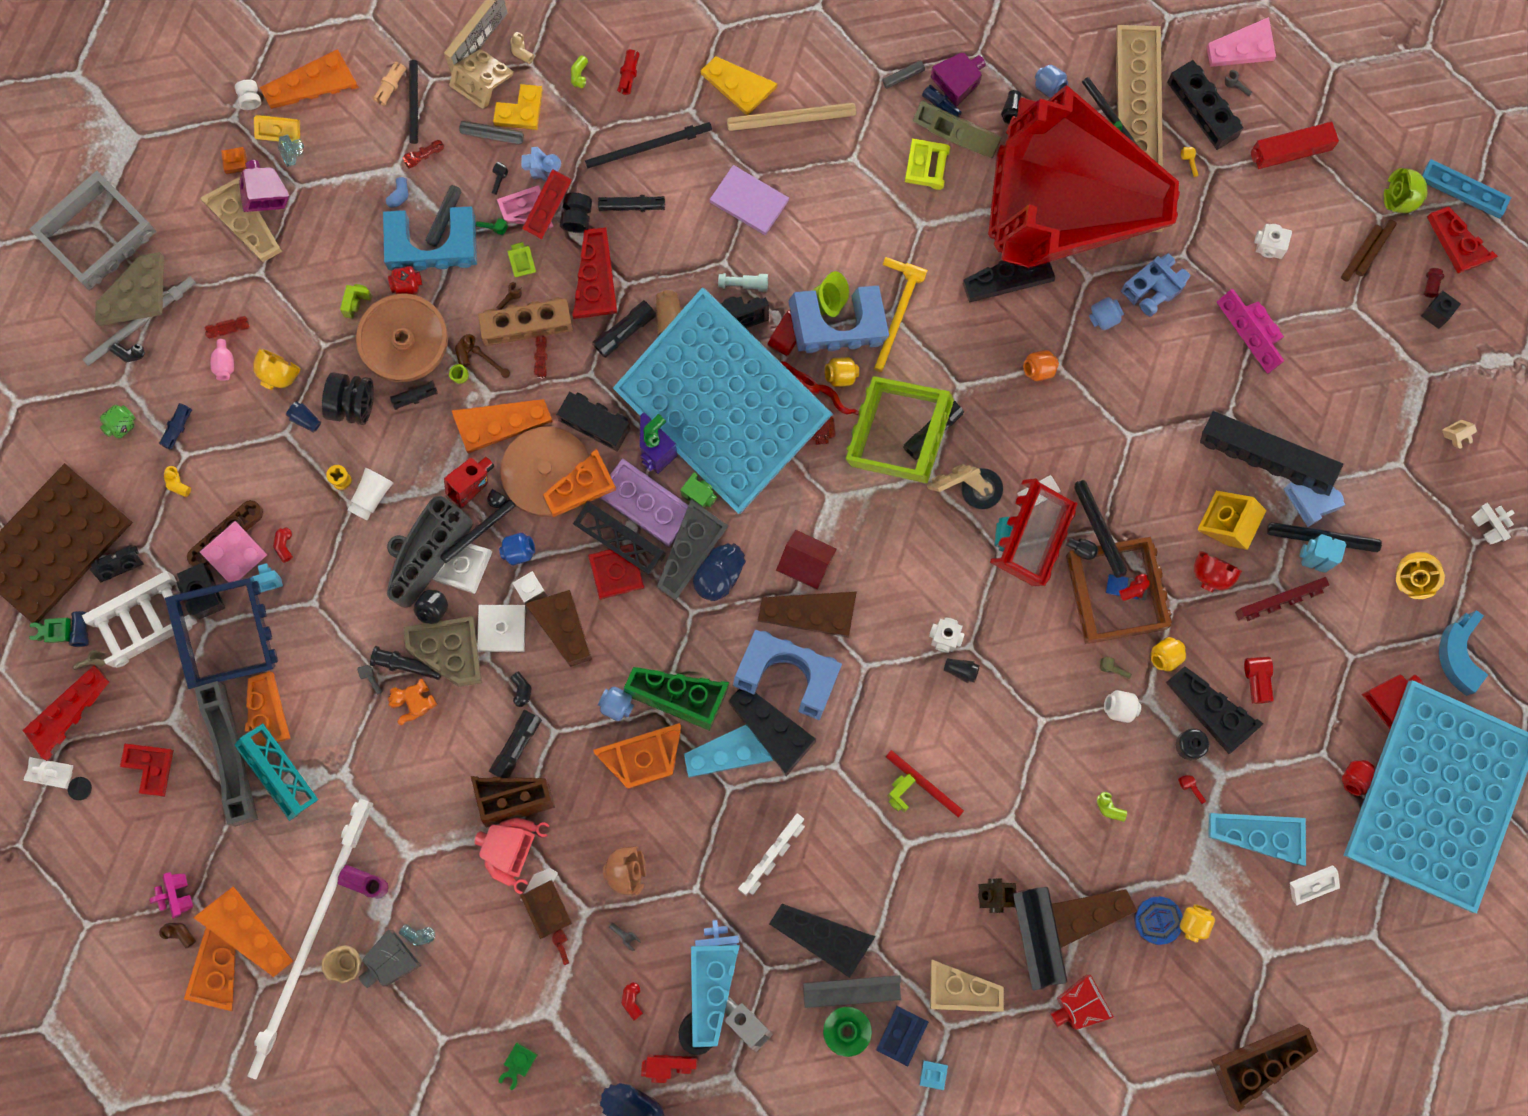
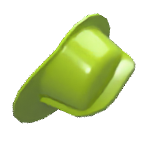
[812,271,849,317]

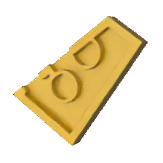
[701,56,777,115]

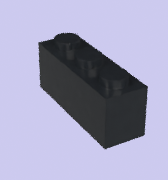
[556,392,631,452]

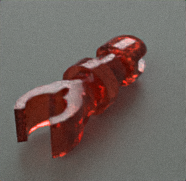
[403,140,444,168]
[534,335,548,379]

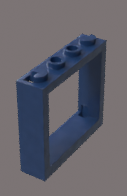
[165,577,278,689]

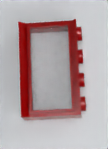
[990,478,1078,586]

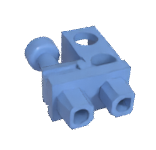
[1121,253,1191,317]

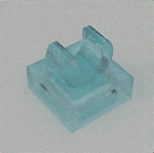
[278,134,304,167]

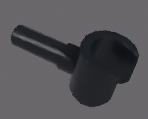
[491,162,508,195]

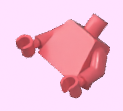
[474,817,549,894]

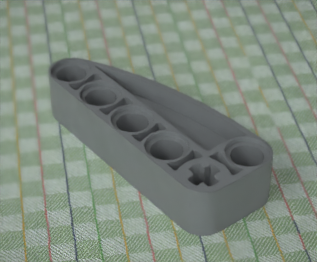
[387,496,473,608]

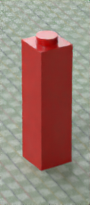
[1251,122,1339,169]

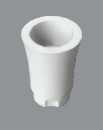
[348,468,394,520]

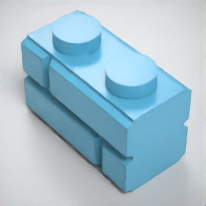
[1299,534,1346,573]

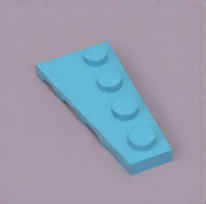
[684,725,773,778]
[1208,813,1306,867]
[691,945,740,1047]

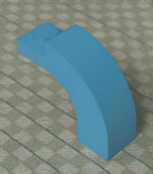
[1439,610,1488,696]

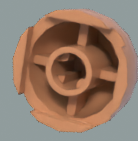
[603,846,646,895]

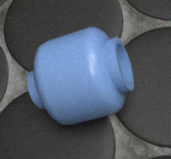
[1035,65,1068,98]
[1089,297,1124,330]
[598,687,634,721]

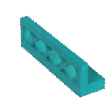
[234,724,319,821]

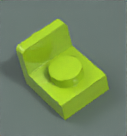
[507,242,536,277]
[340,284,372,319]

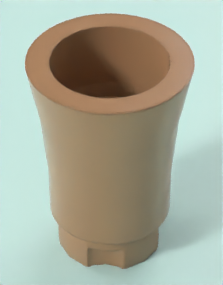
[655,290,681,338]

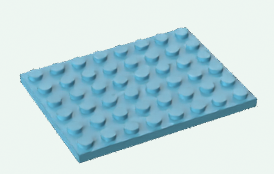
[613,288,833,514]
[1343,680,1528,914]

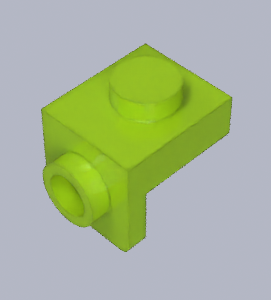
[888,774,916,812]

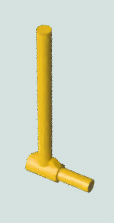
[874,257,928,372]

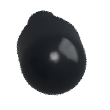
[1066,537,1098,560]

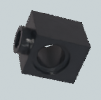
[1421,290,1461,329]

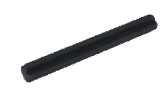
[1074,480,1127,578]
[1267,522,1382,552]

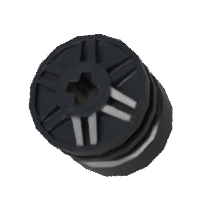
[322,372,374,425]

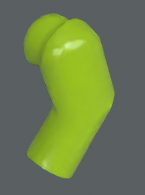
[1097,792,1127,822]

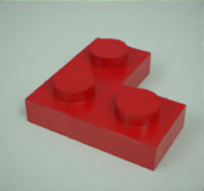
[120,743,174,797]

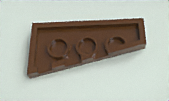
[1052,889,1137,948]

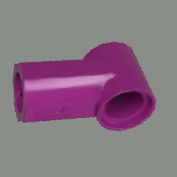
[337,865,388,899]

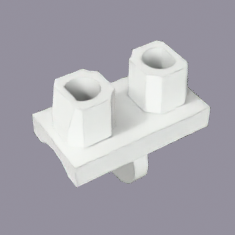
[1471,502,1515,545]
[24,757,73,789]

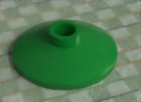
[823,1007,872,1057]

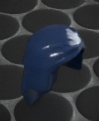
[693,543,746,601]
[600,1083,664,1116]

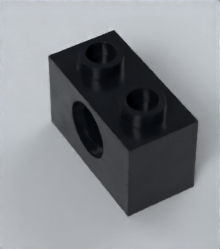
[176,563,225,619]

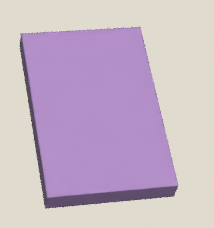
[710,165,789,236]

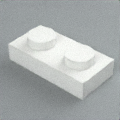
[1290,866,1340,905]

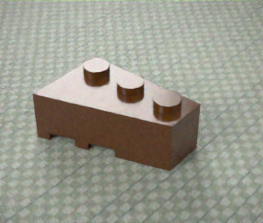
[525,590,592,667]
[471,776,555,828]

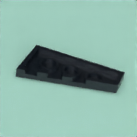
[963,260,1055,303]
[1166,667,1264,754]
[729,689,816,776]
[769,904,876,978]

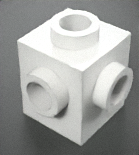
[1254,224,1292,259]
[929,617,964,653]

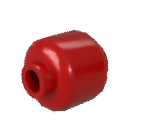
[1342,760,1375,796]

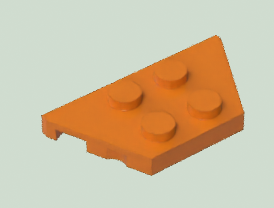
[593,723,681,789]

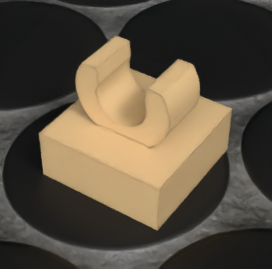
[1442,420,1477,449]

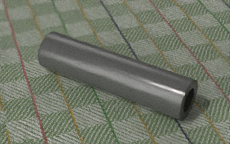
[882,60,925,89]

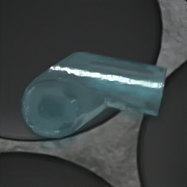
[399,924,435,946]

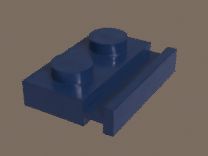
[876,1005,929,1067]

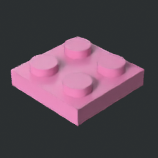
[200,521,267,582]

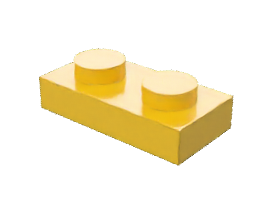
[254,115,300,144]

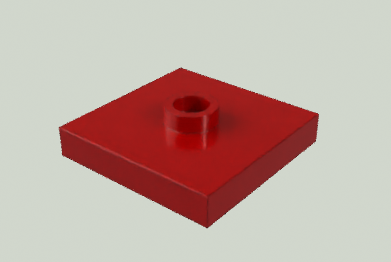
[588,543,644,600]

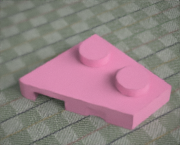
[497,185,553,228]

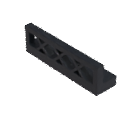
[573,501,666,575]

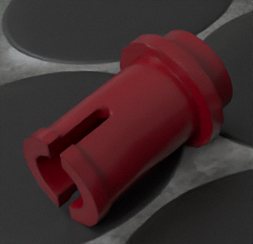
[1424,268,1445,298]

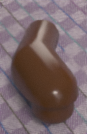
[455,334,476,367]

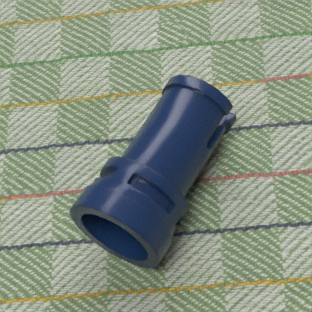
[69,611,89,647]

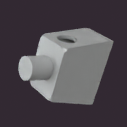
[725,997,773,1052]

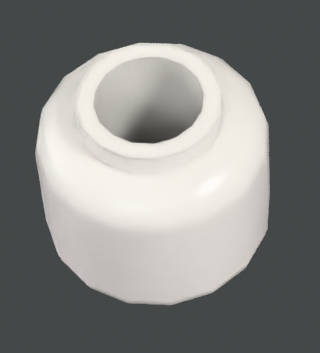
[1104,690,1141,723]

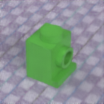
[680,472,717,508]

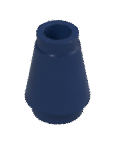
[286,401,321,433]

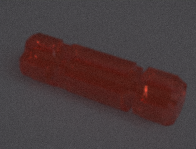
[204,316,249,339]

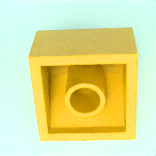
[1197,490,1266,550]

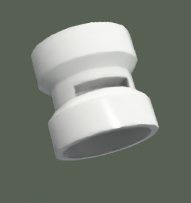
[235,80,261,110]

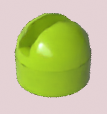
[449,364,469,384]

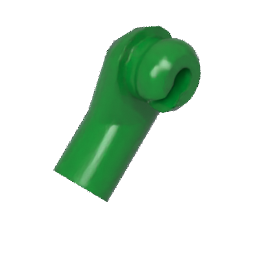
[643,414,666,448]

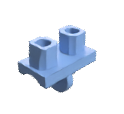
[521,147,561,182]
[695,920,739,946]

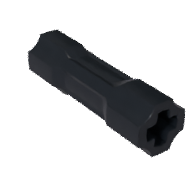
[592,300,656,358]
[903,401,964,460]
[489,710,542,778]

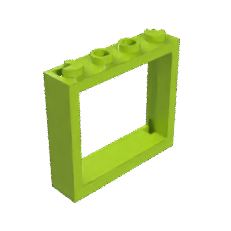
[846,376,954,484]

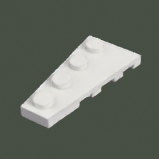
[738,813,805,896]

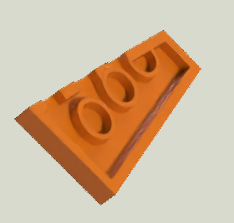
[193,886,293,977]

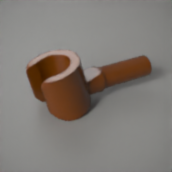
[496,282,522,310]

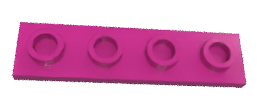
[1217,289,1284,374]

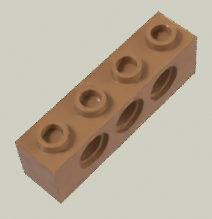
[478,297,573,346]

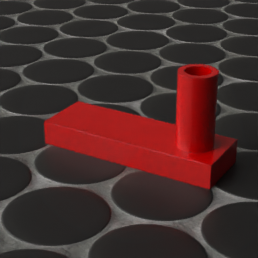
[522,169,573,239]

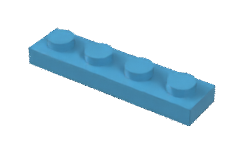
[1422,159,1512,219]

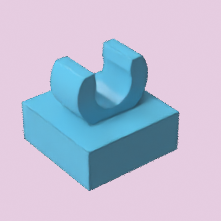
[252,563,283,592]
[919,1060,948,1090]

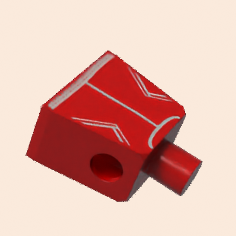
[1050,975,1114,1030]

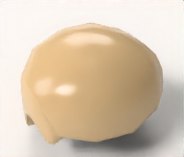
[321,945,362,983]

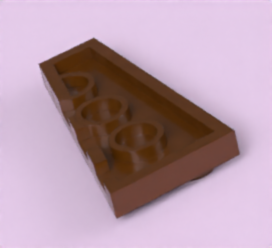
[758,591,857,638]

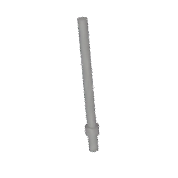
[82,276,196,366]

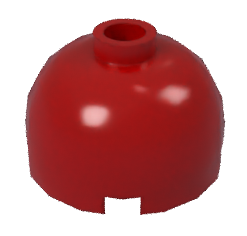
[1194,551,1242,593]

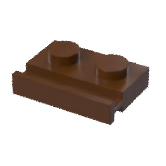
[520,880,572,939]

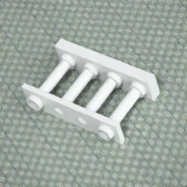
[82,571,198,668]

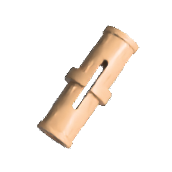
[373,61,406,106]

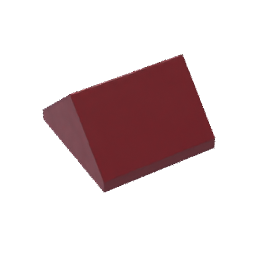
[776,530,837,590]

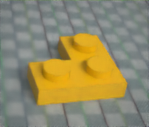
[493,84,543,130]

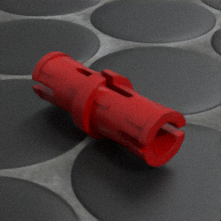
[617,49,640,95]

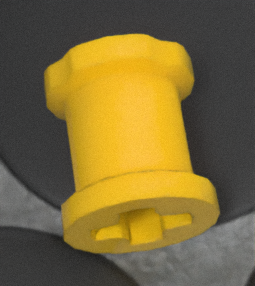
[326,465,352,490]

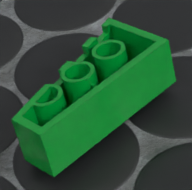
[624,667,729,731]

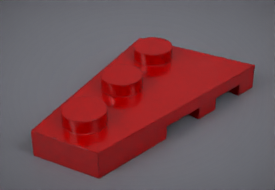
[1427,206,1498,274]

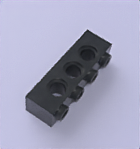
[1167,60,1243,150]

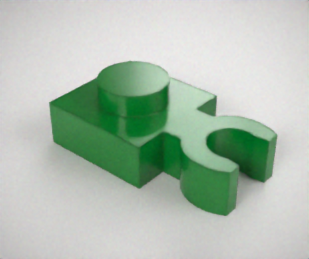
[29,618,71,643]
[499,1042,538,1090]

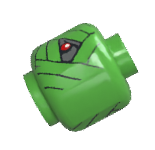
[100,405,136,439]

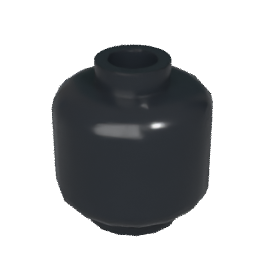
[413,590,448,624]
[1175,729,1209,761]

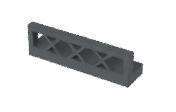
[803,975,901,1008]

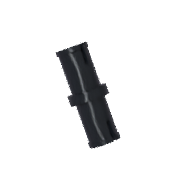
[390,380,438,410]

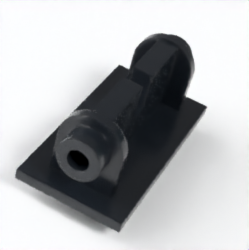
[90,545,144,583]

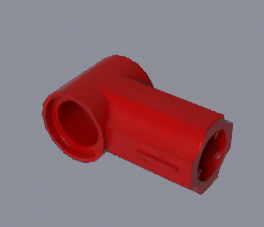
[1244,657,1274,704]

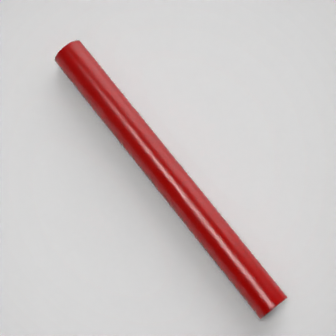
[886,750,964,818]

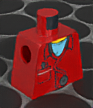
[444,457,494,509]

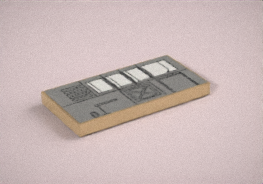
[444,0,508,74]

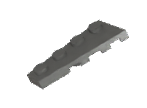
[656,499,728,601]

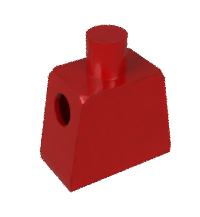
[1361,674,1424,729]

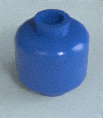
[499,533,535,565]

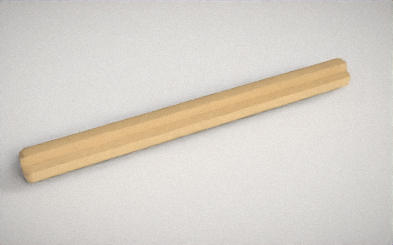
[727,103,856,131]

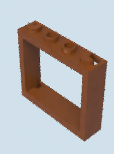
[1066,537,1172,644]

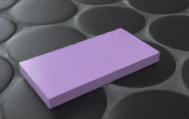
[599,458,688,547]

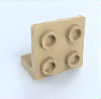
[449,49,513,109]

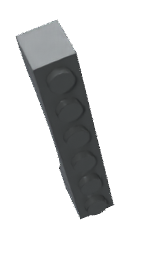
[194,681,258,827]

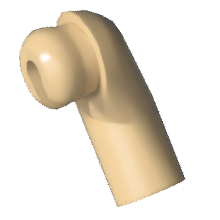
[510,32,534,64]

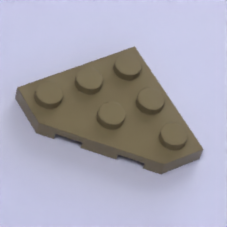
[95,252,164,326]
[404,616,482,687]

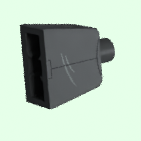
[358,930,421,988]

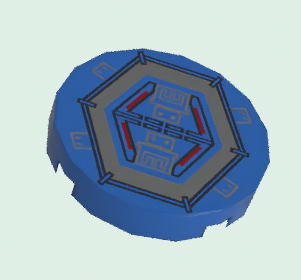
[1134,896,1183,945]

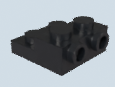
[720,296,769,328]

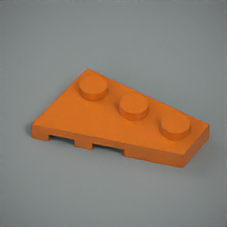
[245,671,291,747]

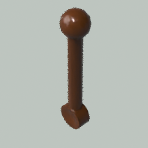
[472,346,510,378]

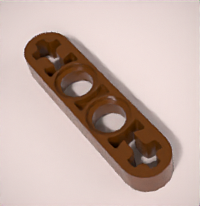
[187,500,263,566]

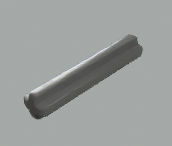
[459,121,524,144]
[426,185,462,247]

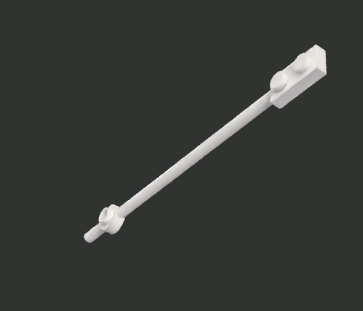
[247,798,373,1079]

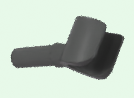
[1225,70,1252,96]
[357,665,382,695]
[609,923,641,951]

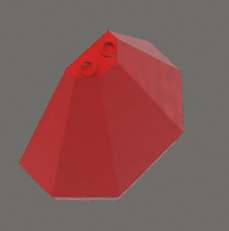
[988,85,1180,268]

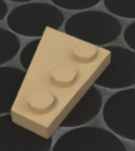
[930,960,1004,1012]

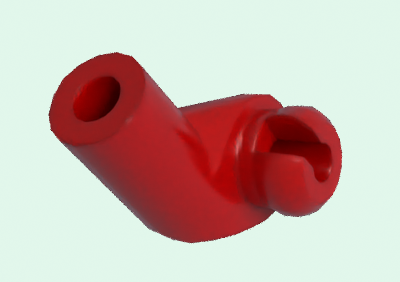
[273,527,293,563]
[1119,574,1150,601]
[621,982,643,1021]

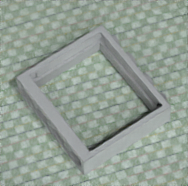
[29,171,156,291]

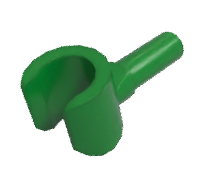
[476,218,509,235]

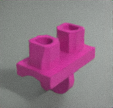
[149,872,193,919]

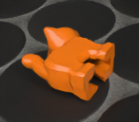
[388,678,438,725]

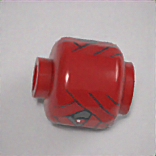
[388,266,423,295]

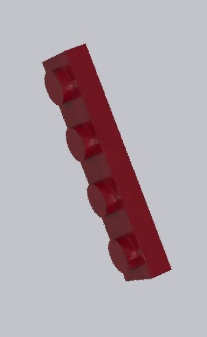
[1235,577,1329,622]

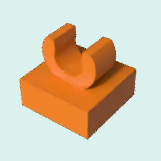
[221,147,247,174]

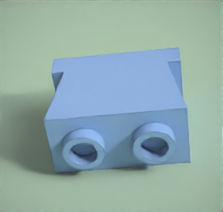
[1284,482,1345,527]

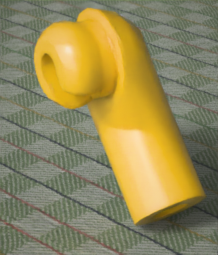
[164,466,191,497]

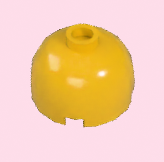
[253,349,301,390]
[1396,552,1445,599]

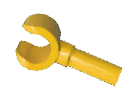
[1181,147,1199,177]

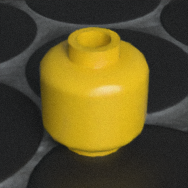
[824,357,859,387]
[1151,637,1186,672]
[1180,904,1215,942]

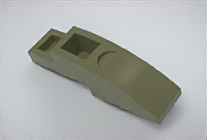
[913,101,1002,158]

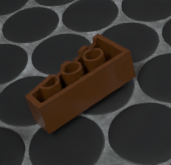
[1211,1024,1318,1112]

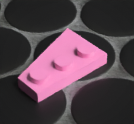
[1207,17,1276,67]

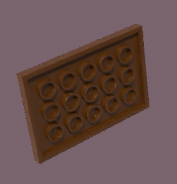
[0,463,133,623]

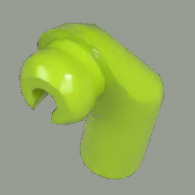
[571,55,588,89]

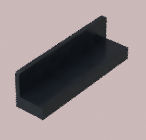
[1013,887,1067,990]

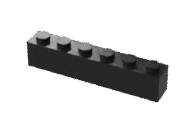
[1200,411,1344,496]

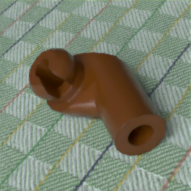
[159,923,196,948]

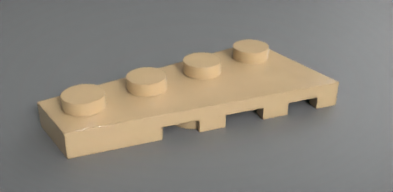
[200,177,282,262]

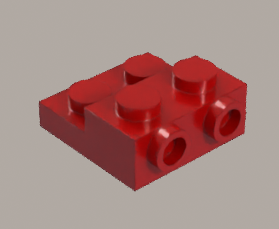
[641,1055,698,1083]

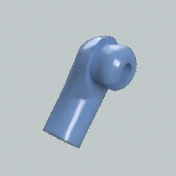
[386,177,408,208]

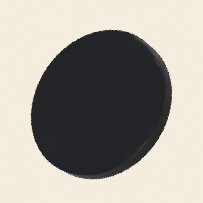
[67,777,92,801]

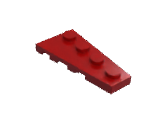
[573,227,618,319]
[23,665,109,761]

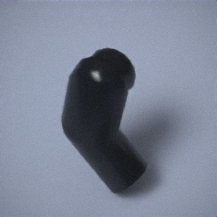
[110,343,145,362]
[510,671,532,707]

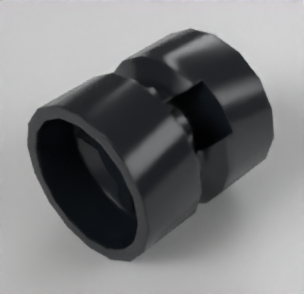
[560,193,592,233]

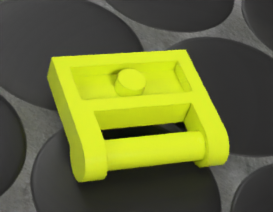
[905,138,950,190]

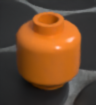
[1023,350,1059,381]

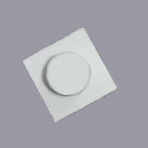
[513,571,547,604]

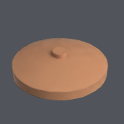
[356,294,448,382]
[500,427,589,517]

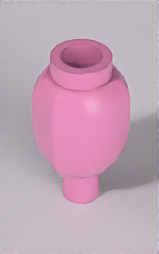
[210,339,234,381]

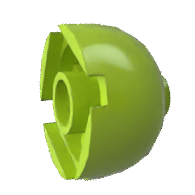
[1384,168,1428,213]

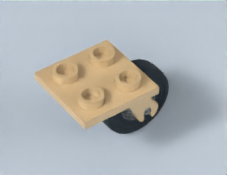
[927,464,1003,509]

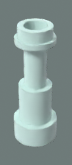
[718,273,768,292]

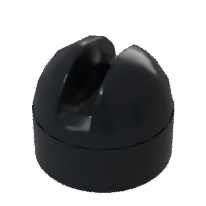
[487,489,507,508]

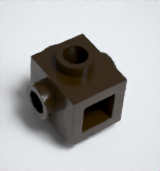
[978,878,1016,913]

